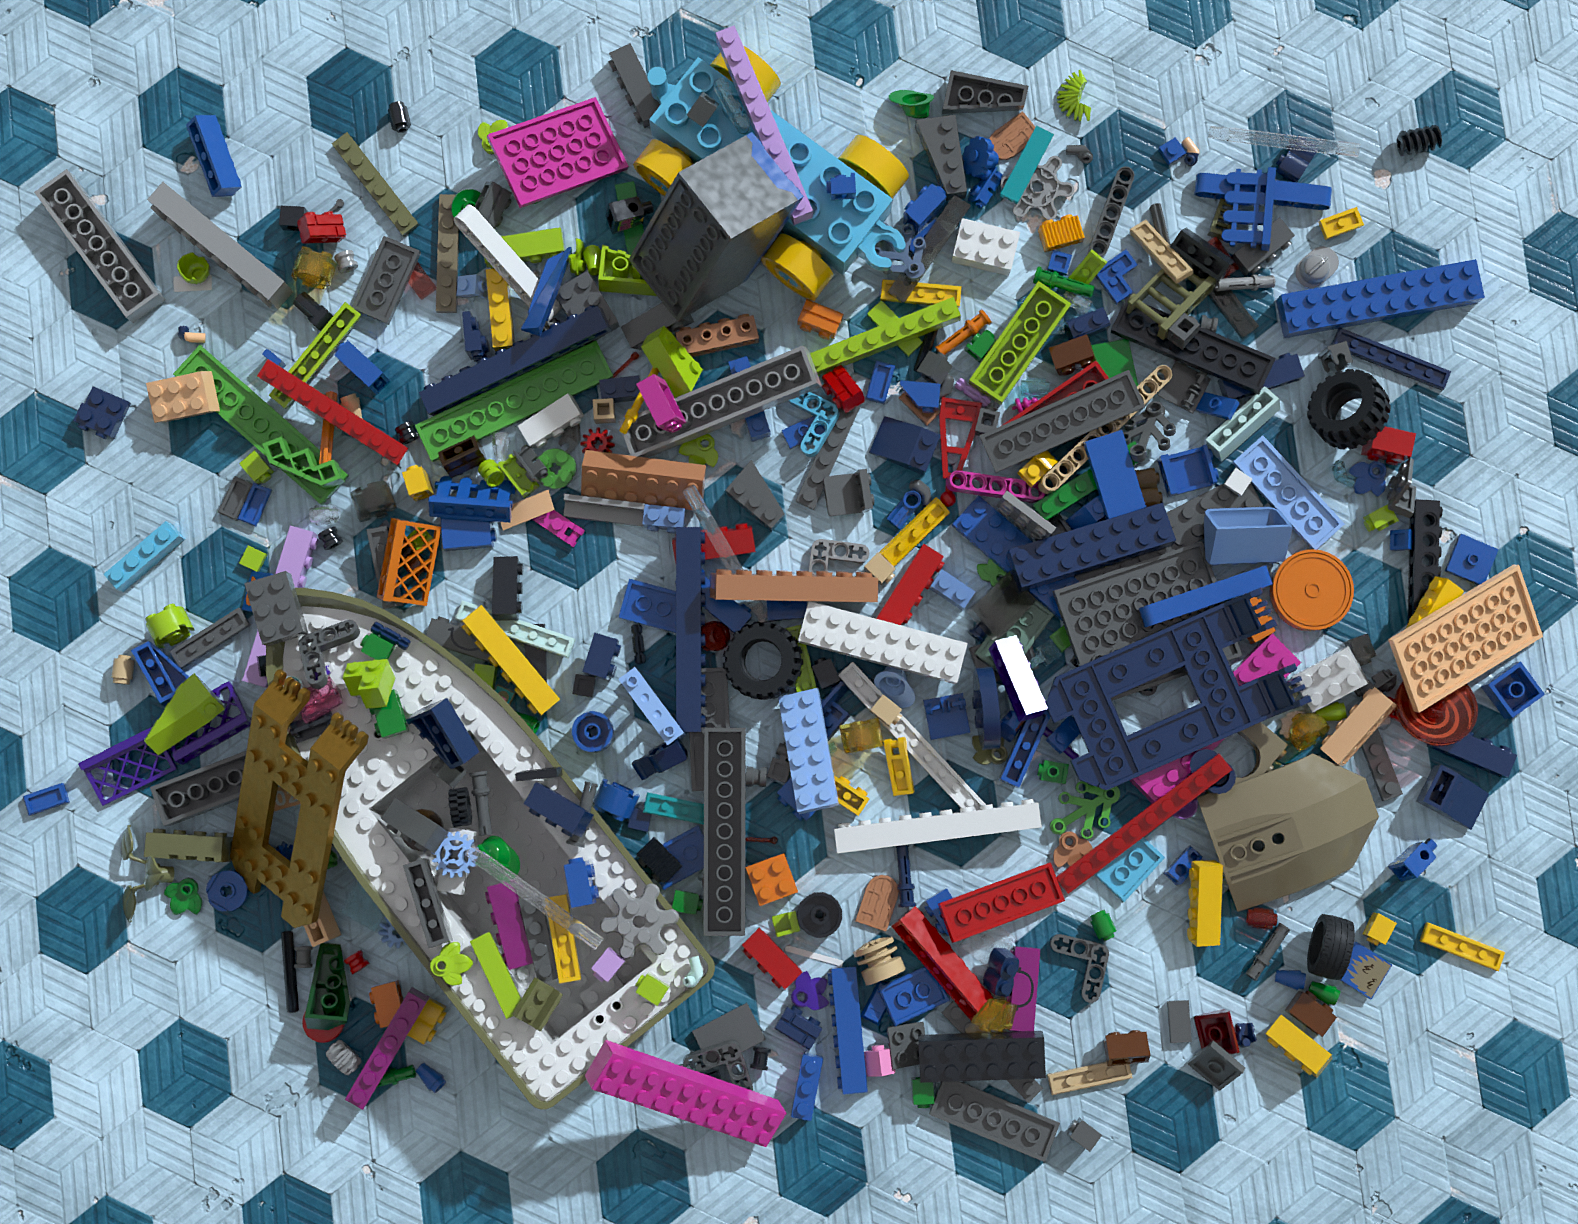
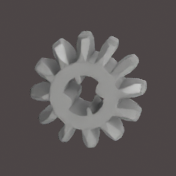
[326,1040,361,1075]

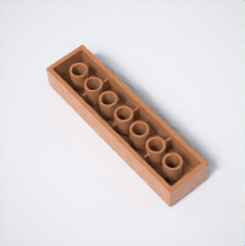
[710,569,878,602]

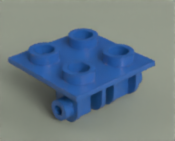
[923,693,971,740]

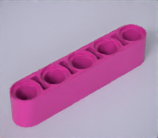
[946,471,1045,503]

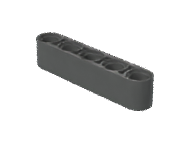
[1087,166,1134,258]

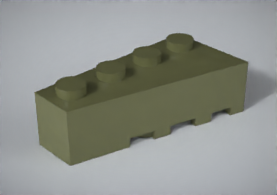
[144,829,233,862]

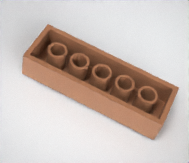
[581,450,706,511]

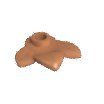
[1053,831,1093,867]

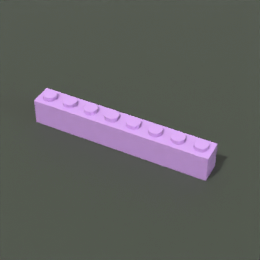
[242,525,319,688]

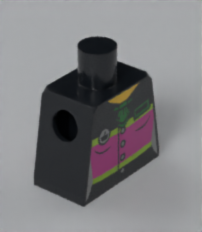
[606,196,654,234]

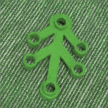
[1049,781,1120,839]

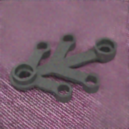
[1123,401,1176,463]

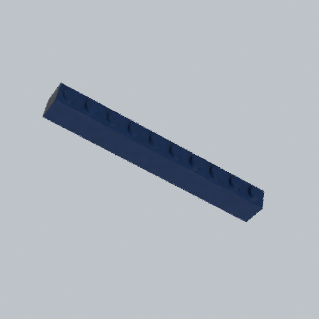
[419,305,612,416]
[676,527,706,732]

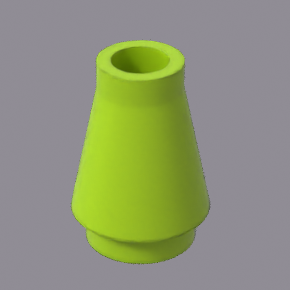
[583,245,601,276]
[1315,701,1347,722]

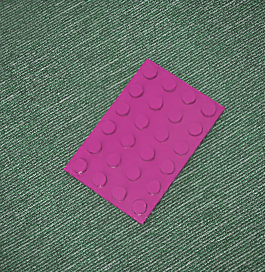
[487,97,629,208]

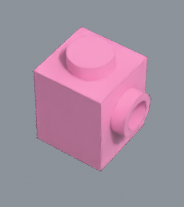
[864,1045,896,1077]

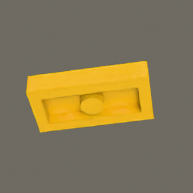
[1318,207,1364,240]

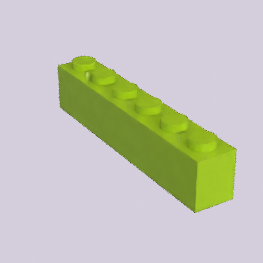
[269,302,362,409]

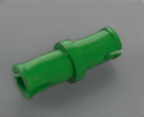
[376,1064,416,1088]

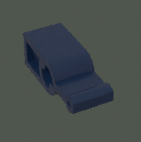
[632,737,688,780]

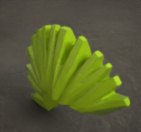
[1057,70,1091,121]

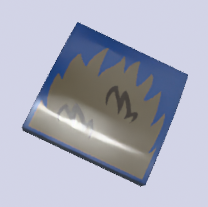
[1340,941,1392,1000]

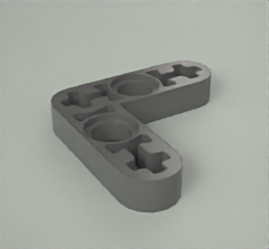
[298,620,360,689]
[1050,934,1109,1003]
[683,1040,753,1091]

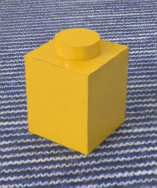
[1362,912,1397,946]

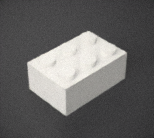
[951,218,1020,276]
[1292,646,1369,713]

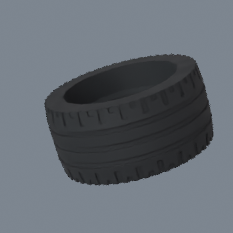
[1307,914,1355,980]

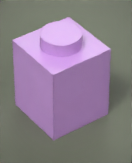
[591,947,626,982]

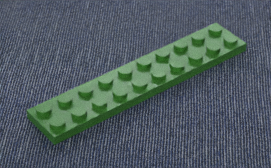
[415,341,614,462]
[173,345,349,505]

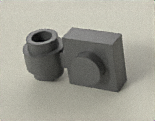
[767,742,790,783]

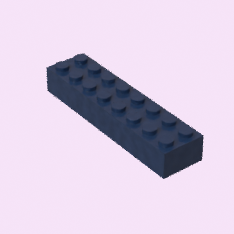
[1006,503,1176,593]

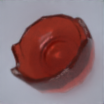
[702,621,731,651]

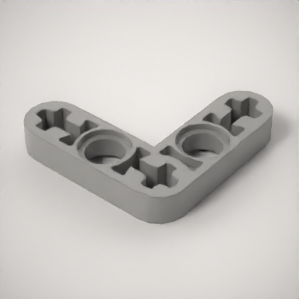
[809,539,870,575]

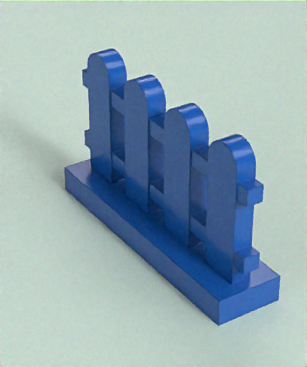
[1221,167,1276,251]
[428,476,516,523]

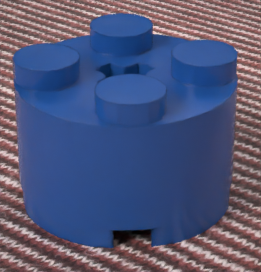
[572,711,614,753]
[593,779,640,821]

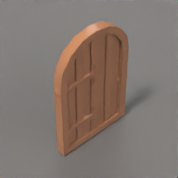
[990,111,1035,160]
[855,875,899,931]

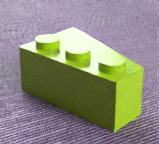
[641,326,703,398]

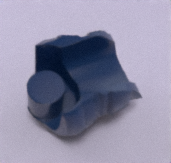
[1235,1023,1257,1048]

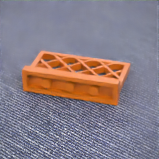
[377,518,441,606]

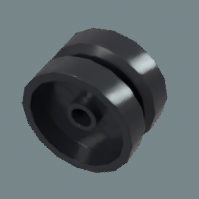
[797,892,842,938]

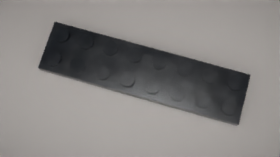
[1110,297,1276,395]

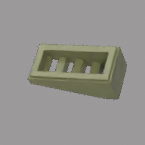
[1207,198,1239,241]

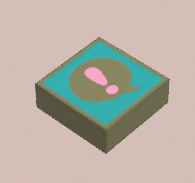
[494,684,516,705]

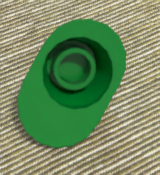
[889,90,934,118]
[477,835,520,881]

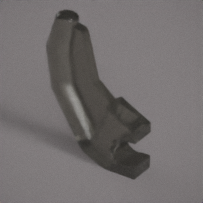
[558,423,581,454]

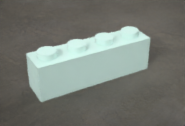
[1205,387,1280,462]

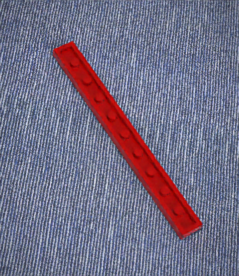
[1056,753,1232,894]

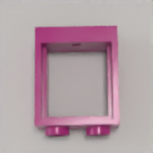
[636,374,686,433]

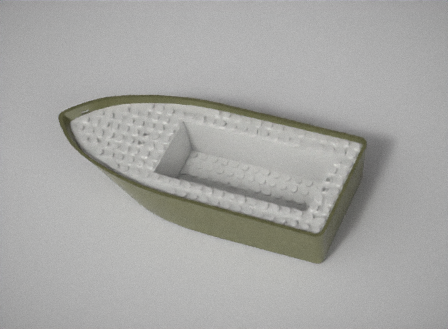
[266,588,715,1110]

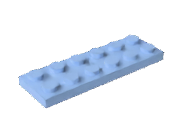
[1232,435,1345,550]
[778,688,839,814]

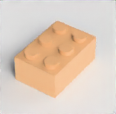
[146,371,220,423]

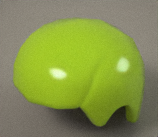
[177,252,210,284]

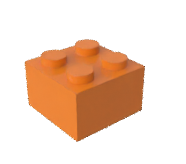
[745,853,798,906]

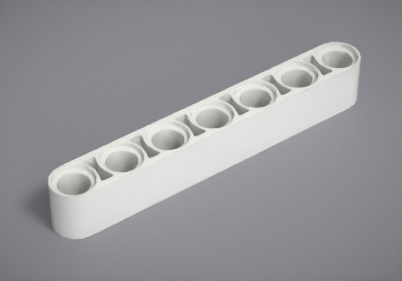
[454,205,562,321]

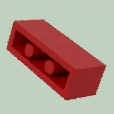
[742,927,803,989]

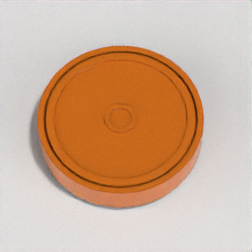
[1269,549,1354,631]

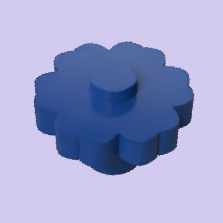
[962,136,999,178]

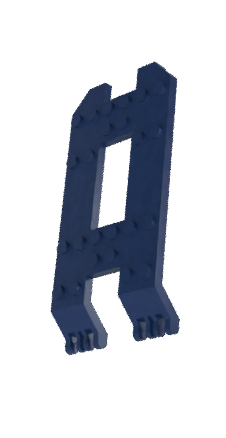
[1046,587,1312,790]

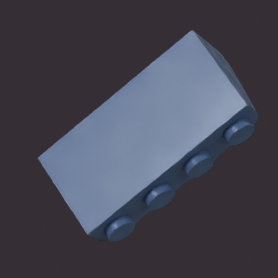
[1204,507,1293,565]

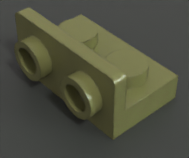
[512,977,563,1031]

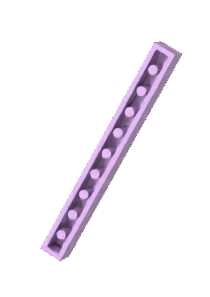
[715,25,813,225]

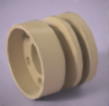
[853,936,906,986]

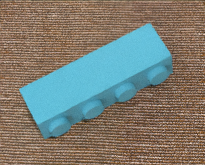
[104,521,185,592]

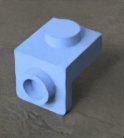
[456,274,488,298]

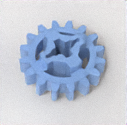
[431,831,479,878]

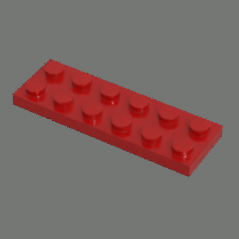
[938,862,1065,943]

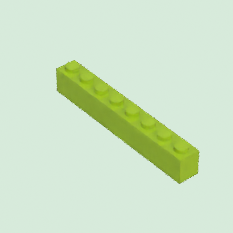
[810,297,961,376]

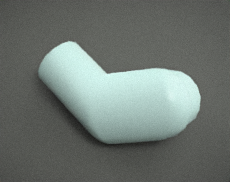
[683,956,703,988]

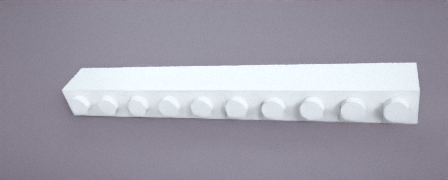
[834,799,1042,853]

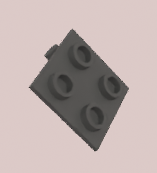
[1158,361,1211,414]
[886,1021,925,1069]

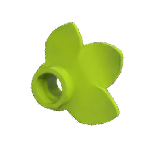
[478,120,508,154]
[568,238,586,276]
[679,434,718,467]
[430,942,473,986]

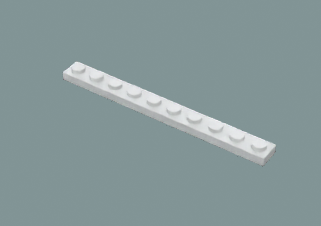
[838,662,986,810]

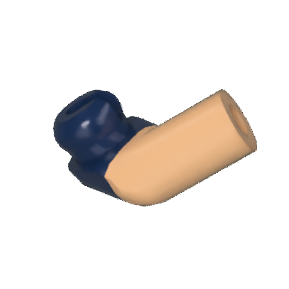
[1181,137,1199,166]
[177,326,205,343]

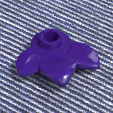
[791,971,829,1010]

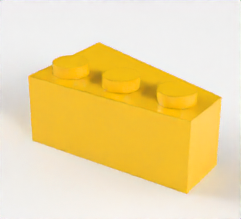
[1265,1015,1332,1078]

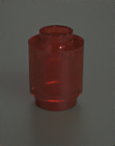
[1246,907,1277,930]

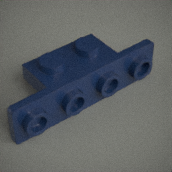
[821,681,850,741]

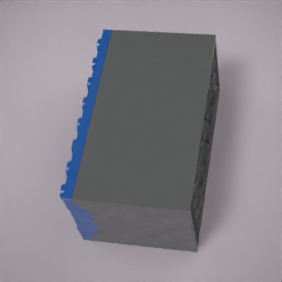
[628,132,804,322]

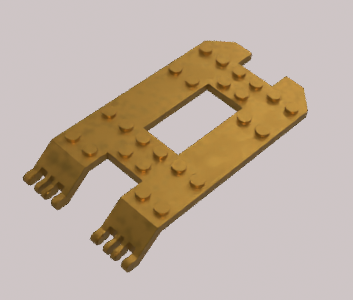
[230,669,369,928]

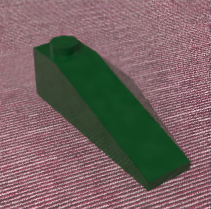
[305,943,350,1030]

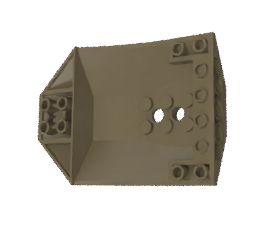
[1197,753,1379,912]

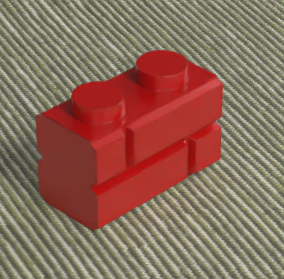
[297,211,346,243]
[822,365,865,413]

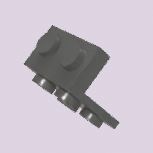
[1387,458,1416,518]
[823,469,875,516]

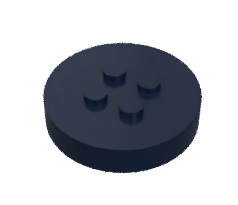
[972,667,1001,750]

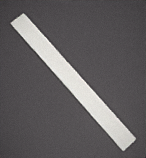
[785,945,843,967]

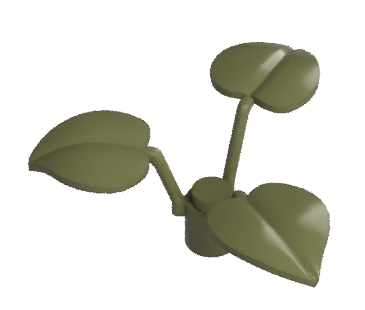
[121,825,174,922]

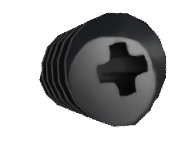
[1396,125,1442,157]

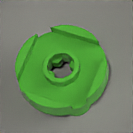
[537,448,577,489]

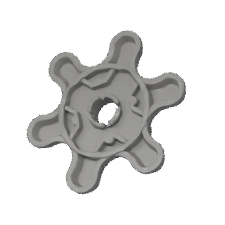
[1000,154,1074,220]
[600,883,679,959]

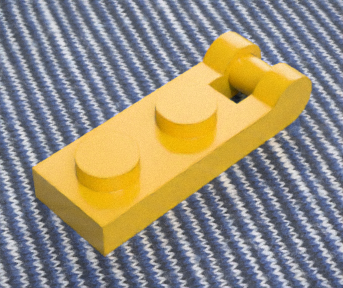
[884,737,915,796]

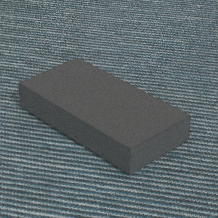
[218,476,253,521]
[1167,1000,1192,1043]

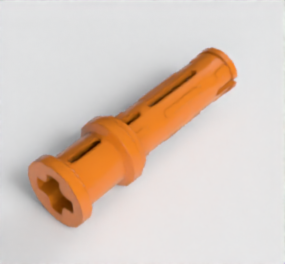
[935,309,992,355]

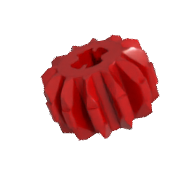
[580,427,615,454]

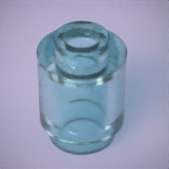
[1021,378,1049,398]

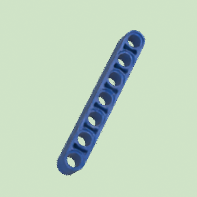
[1194,173,1332,210]
[1138,565,1273,628]

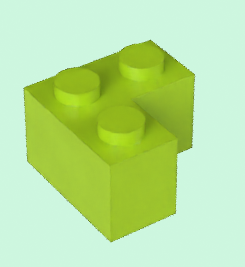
[342,659,395,709]

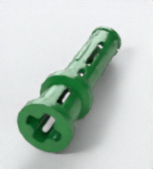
[1033,266,1095,298]

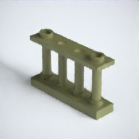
[1126,253,1217,340]

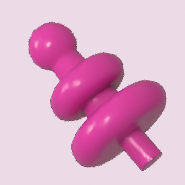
[1012,397,1038,413]

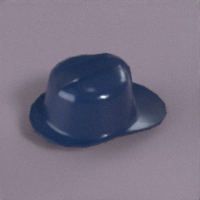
[1190,749,1236,794]

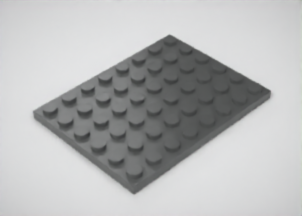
[1052,541,1243,701]

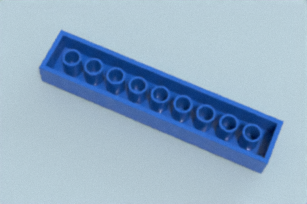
[1276,259,1485,338]

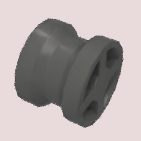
[1199,315,1218,333]

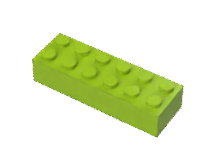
[968,281,1071,405]

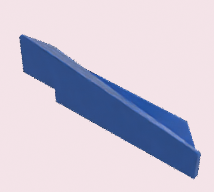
[521,247,572,336]

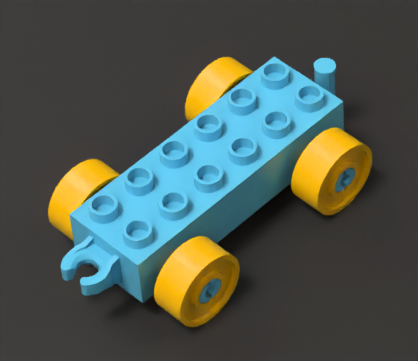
[633,46,909,301]

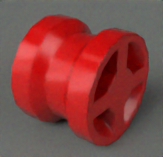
[344,950,370,975]

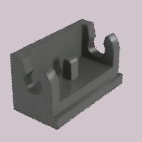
[1317,341,1353,373]

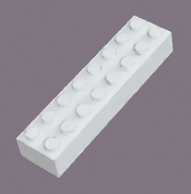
[798,601,968,684]

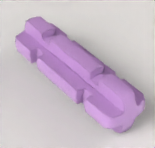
[955,378,991,408]

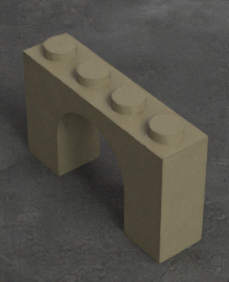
[1235,722,1288,784]

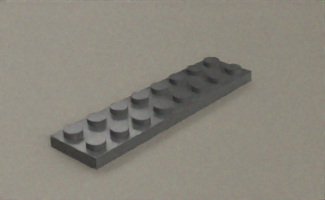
[979,370,1146,473]

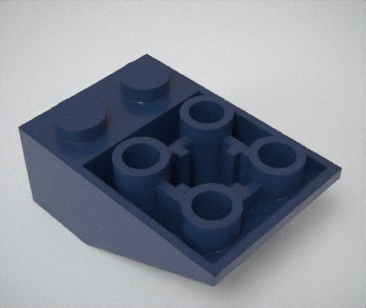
[1416,765,1489,830]

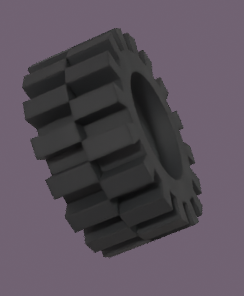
[448,787,472,827]

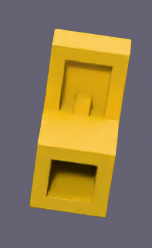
[1017,451,1058,487]

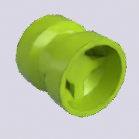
[478,459,505,487]

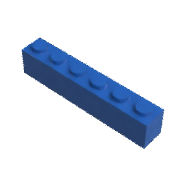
[827,966,868,1094]

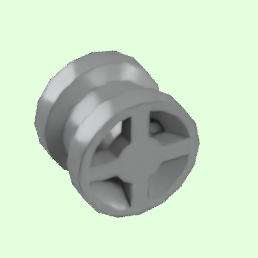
[334,250,358,273]

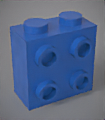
[903,183,947,235]
[564,857,599,908]

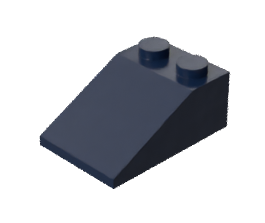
[869,416,941,475]

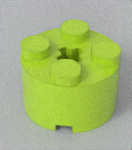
[145,603,195,648]

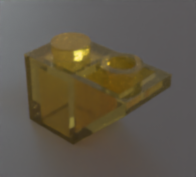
[971,999,1017,1032]

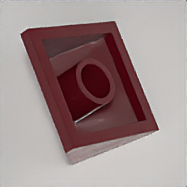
[1194,1009,1240,1054]

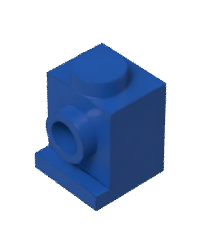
[826,173,856,200]

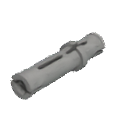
[1215,275,1275,292]

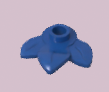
[1349,461,1387,497]

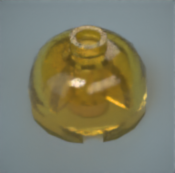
[1288,713,1330,751]

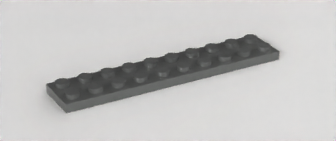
[1074,482,1263,582]

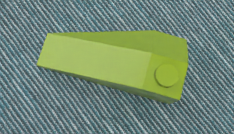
[144,673,225,755]

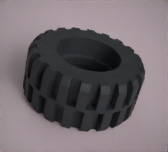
[1307,369,1391,450]
[723,622,803,700]

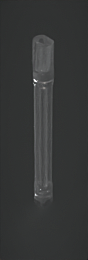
[1208,126,1361,158]
[682,485,768,621]
[465,845,604,950]

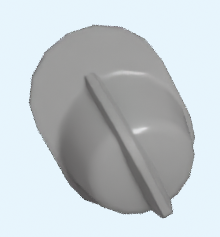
[1295,246,1339,288]

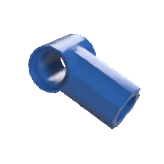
[887,491,921,530]

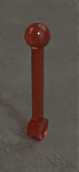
[613,352,639,378]
[745,836,778,844]

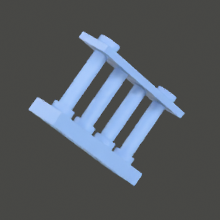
[618,667,686,745]

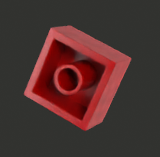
[1361,426,1416,465]

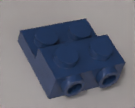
[462,311,490,362]
[73,386,131,439]

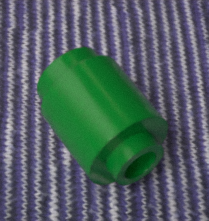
[1090,909,1117,941]

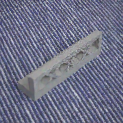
[563,494,645,527]

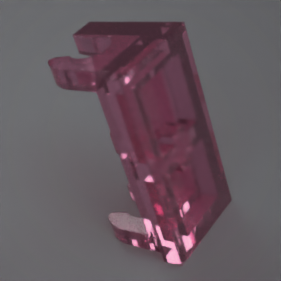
[297,676,343,724]

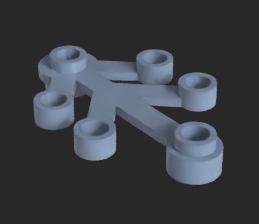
[875,223,926,280]

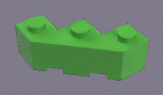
[262,437,345,489]

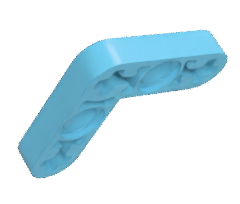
[789,392,839,457]

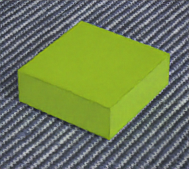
[239,546,268,572]

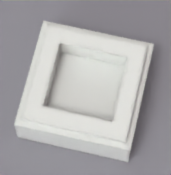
[1224,468,1252,496]

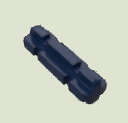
[371,622,411,650]

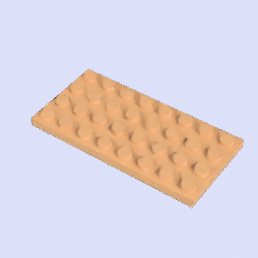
[1388,564,1543,713]

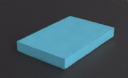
[1094,837,1165,902]

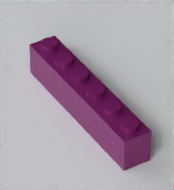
[345,987,429,1110]

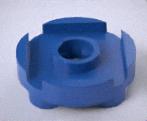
[206,870,249,912]

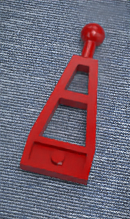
[939,397,982,507]

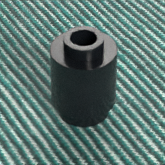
[388,101,411,133]

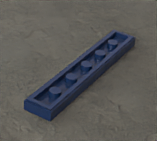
[1332,327,1451,391]

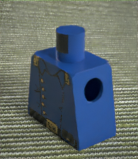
[1388,838,1437,882]

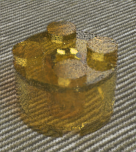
[291,247,337,289]
[839,718,884,754]

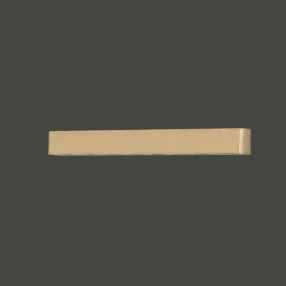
[1038,365,1172,494]

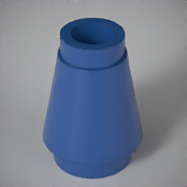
[1275,970,1306,990]
[416,1063,446,1093]

